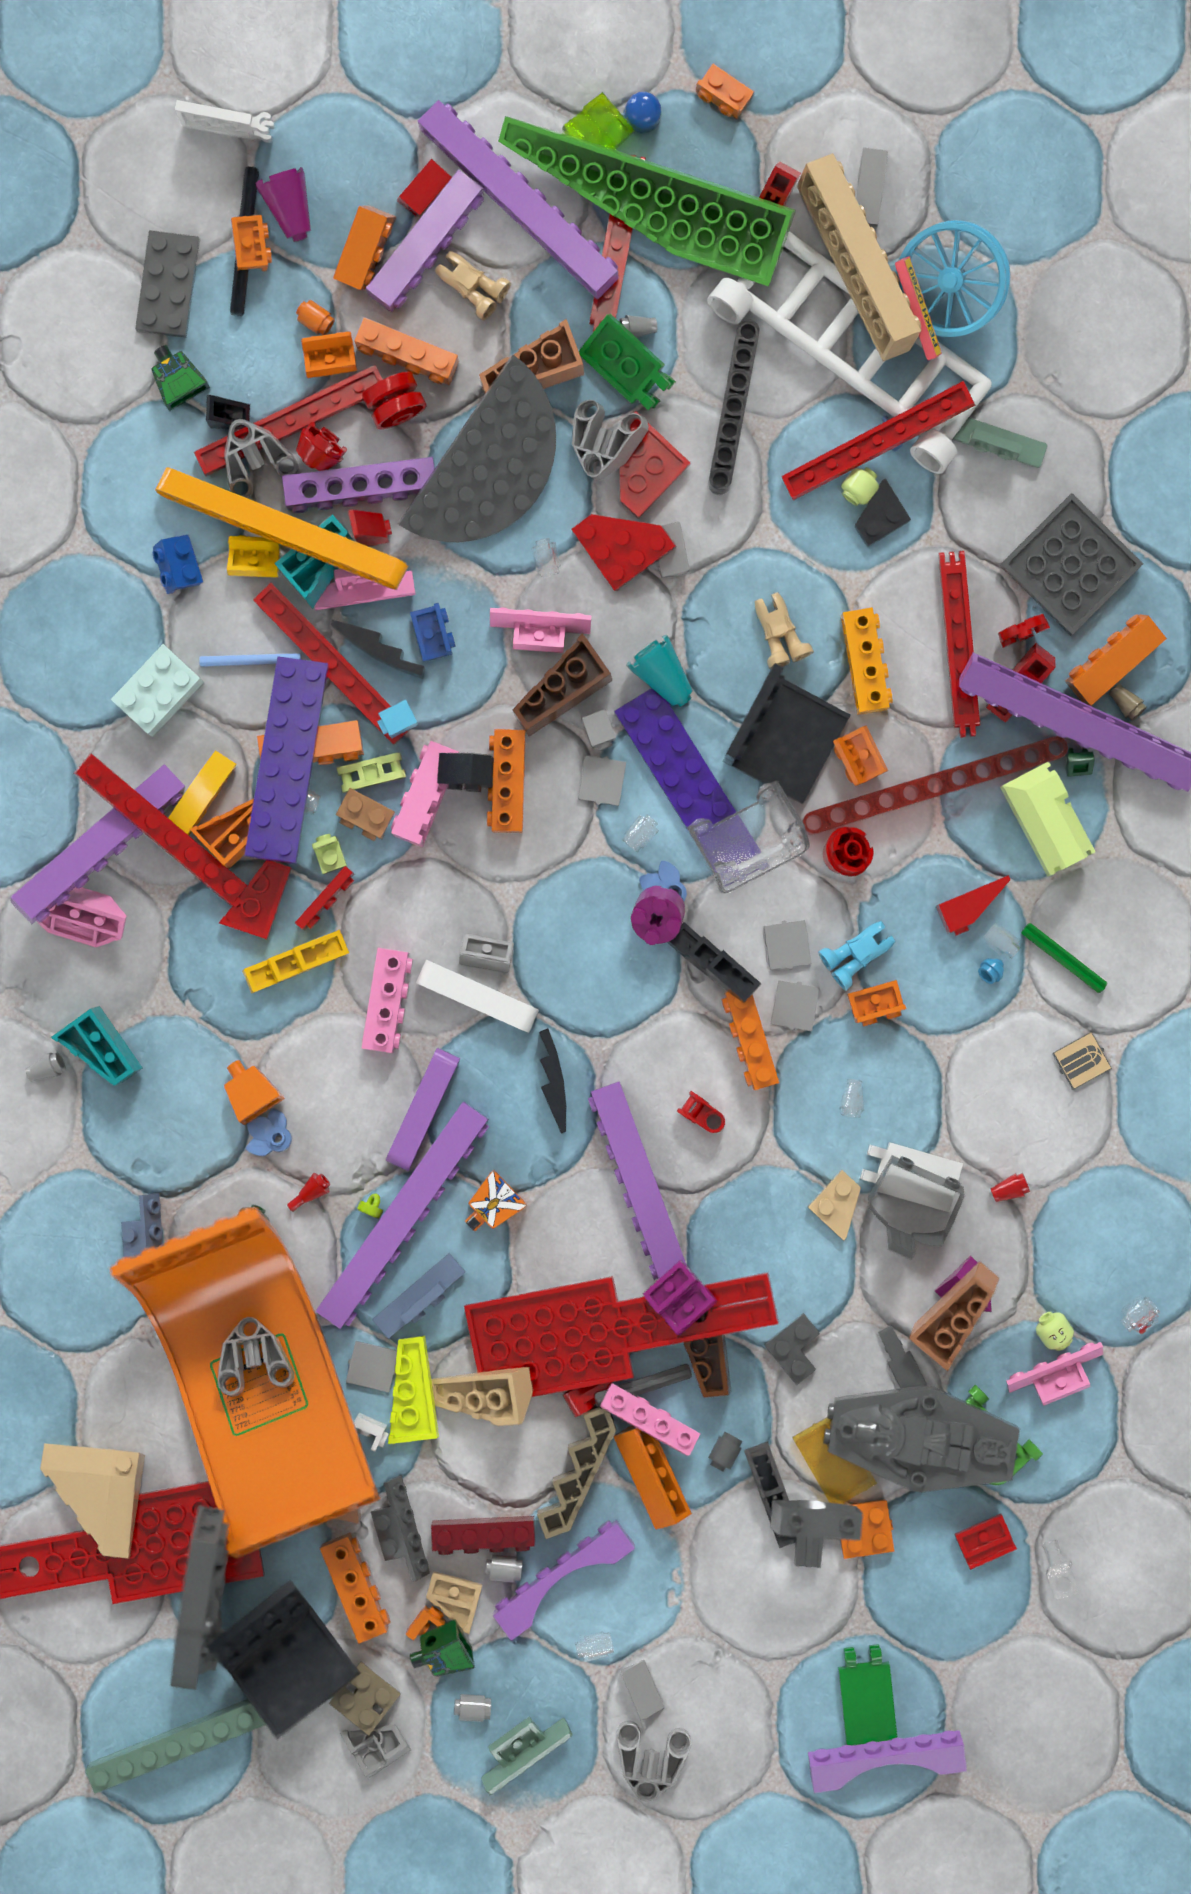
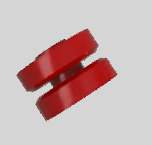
[362,371,427,430]

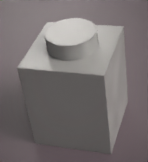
[582,709,616,751]

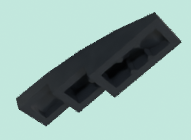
[331,619,426,679]
[667,922,762,1003]
[539,1028,567,1134]
[744,1441,796,1548]

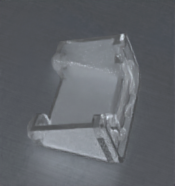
[687,780,810,894]

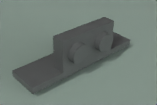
[371,1475,430,1582]

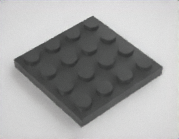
[1000,493,1143,636]

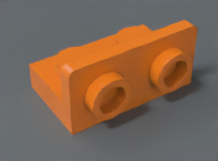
[696,64,754,119]
[231,215,272,271]

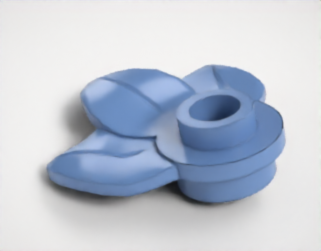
[639,861,687,901]
[246,1108,292,1156]

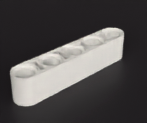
[415,960,539,1033]

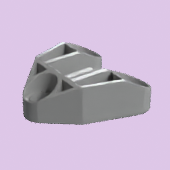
[572,400,649,480]
[224,419,299,499]
[218,1317,295,1396]
[617,1720,691,1801]

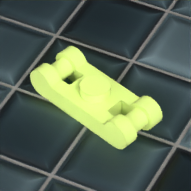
[337,752,406,793]

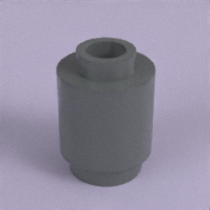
[708,1432,742,1472]

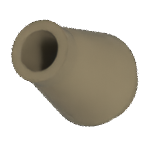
[1109,684,1147,721]

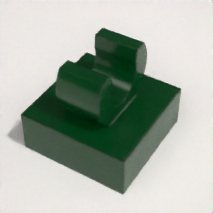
[1065,747,1095,777]

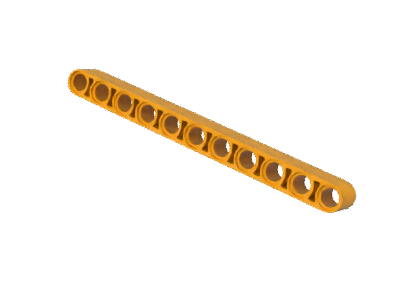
[155,467,408,590]

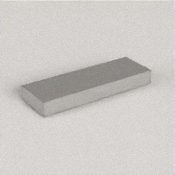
[856,147,888,227]

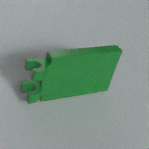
[579,314,676,410]
[838,1644,898,1746]

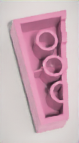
[391,741,459,848]

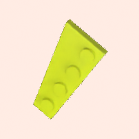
[388,1336,439,1444]

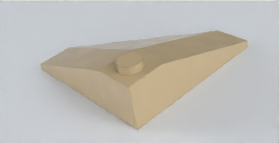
[40,1443,145,1559]

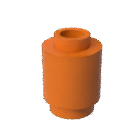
[296,300,335,335]

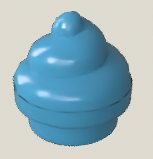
[978,958,1004,984]

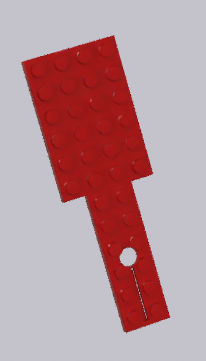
[464,1272,779,1397]
[0,1481,265,1604]

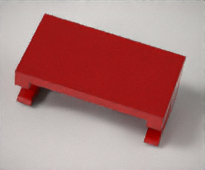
[396,158,452,216]

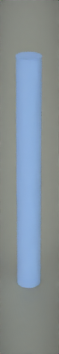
[199,653,301,667]

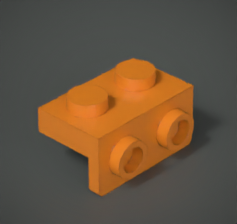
[301,332,357,378]
[833,725,888,786]
[847,980,906,1026]

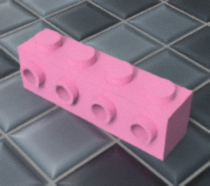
[362,948,413,1053]

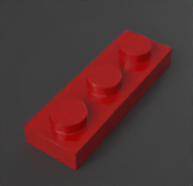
[295,866,355,930]

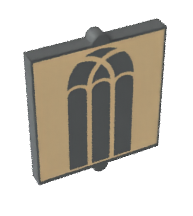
[1052,1032,1112,1090]

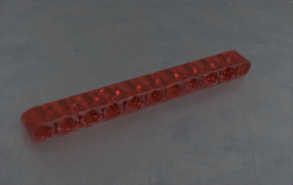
[801,736,1068,836]

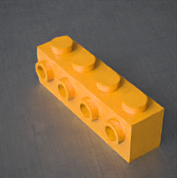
[841,607,893,715]

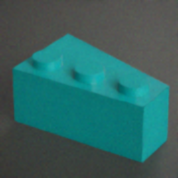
[274,514,354,609]
[51,1006,143,1086]

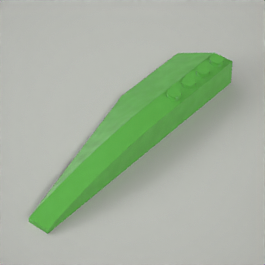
[498,116,796,286]

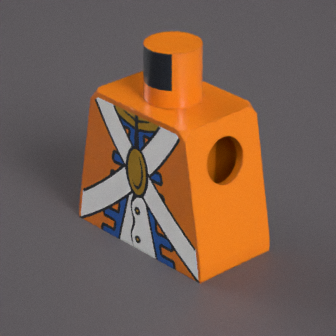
[465,1170,527,1231]

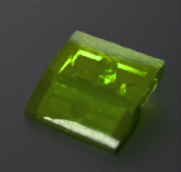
[562,92,635,150]

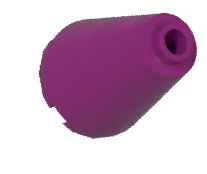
[256,167,311,242]

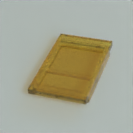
[792,1417,877,1504]

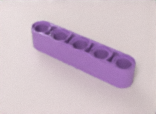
[385,1048,460,1171]

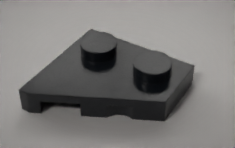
[854,479,911,547]

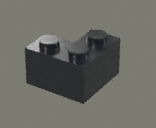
[437,753,494,792]

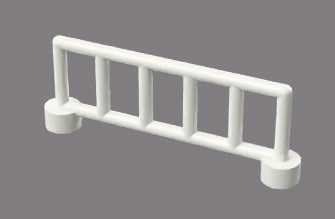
[707,231,992,474]

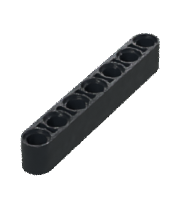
[708,319,759,495]

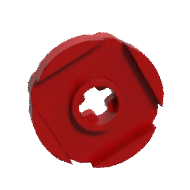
[998,614,1050,648]

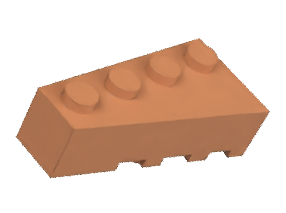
[479,319,584,394]
[909,1262,999,1371]

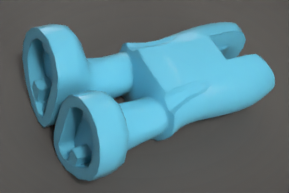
[818,921,896,991]

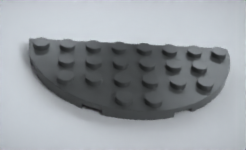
[398,354,556,542]

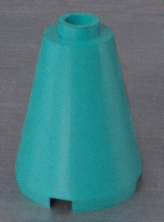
[626,635,693,707]

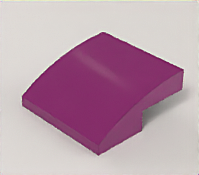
[643,1260,718,1335]

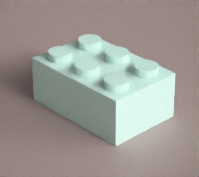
[111,644,204,737]

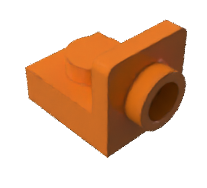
[405,1605,446,1641]

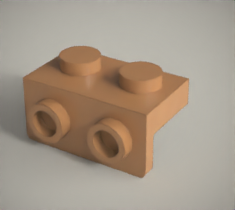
[336,788,395,841]

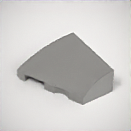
[340,1724,411,1779]

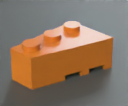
[333,205,396,290]

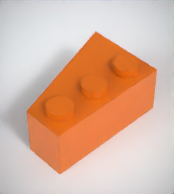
[190,799,254,869]

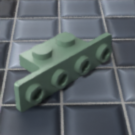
[953,418,1048,468]
[481,1716,572,1795]

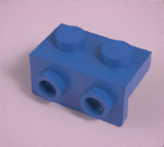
[152,534,203,594]
[410,603,456,662]

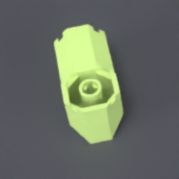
[1000,762,1096,877]

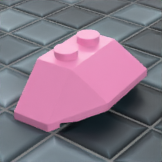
[36,887,127,947]

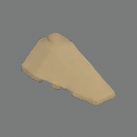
[431,1367,533,1426]

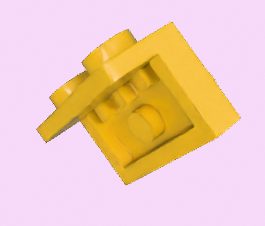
[227,535,281,578]

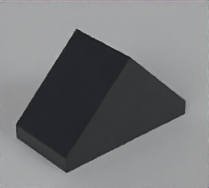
[206,395,250,429]

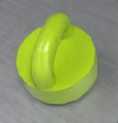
[357,1193,384,1219]

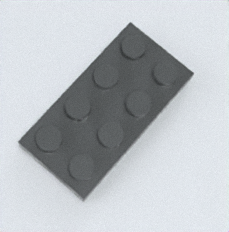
[135,230,200,338]

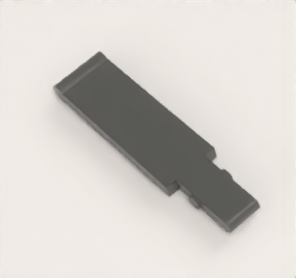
[878,1325,928,1388]

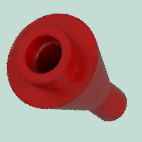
[287,1173,330,1212]

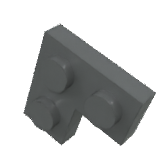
[764,1313,820,1385]

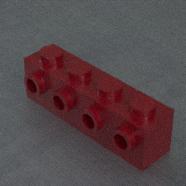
[431,1516,535,1555]

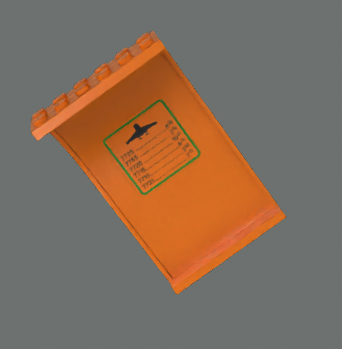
[110,1208,380,1558]

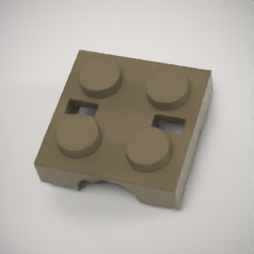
[329,1661,401,1736]

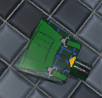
[151,345,211,411]
[410,1619,475,1676]

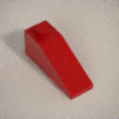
[759,161,802,206]
[348,510,392,547]
[986,643,1056,723]
[936,875,1011,936]

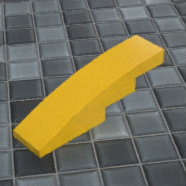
[168,750,236,836]
[242,930,349,994]

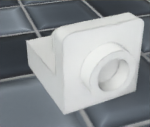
[354,1413,389,1452]

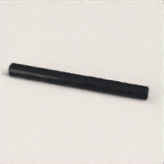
[230,166,259,316]

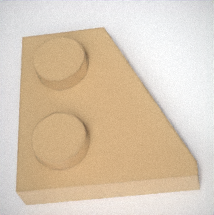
[807,1170,861,1241]
[426,1571,483,1634]

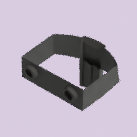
[868,1155,965,1260]
[771,1500,863,1568]

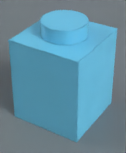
[377,700,419,738]

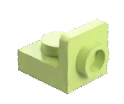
[311,834,347,874]

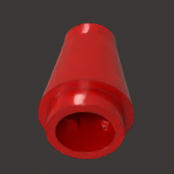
[990,1173,1030,1202]

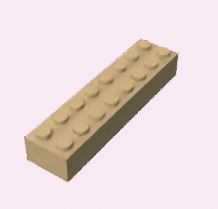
[797,153,921,362]

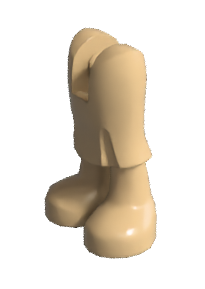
[435,251,511,321]
[754,592,814,670]

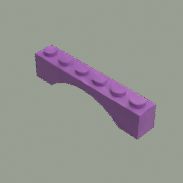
[493,1520,635,1641]
[808,1730,967,1793]

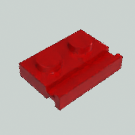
[954,1513,1017,1570]

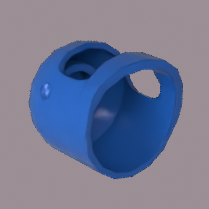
[624,91,661,133]

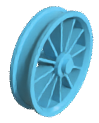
[896,220,1011,337]

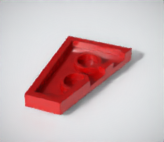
[219,860,292,940]

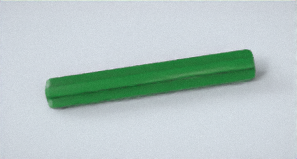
[1021,923,1108,993]

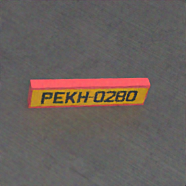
[895,256,942,360]

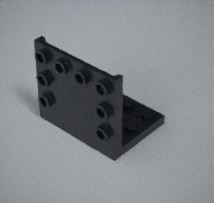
[722,663,851,805]
[206,1580,361,1740]

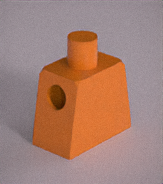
[224,1060,285,1125]

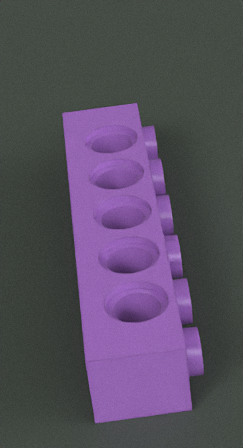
[282,457,435,513]

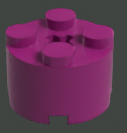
[631,886,685,945]

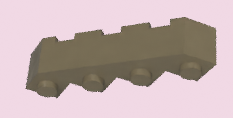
[537,1406,616,1539]

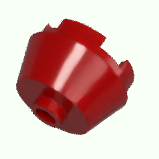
[296,422,347,471]
[823,827,874,877]

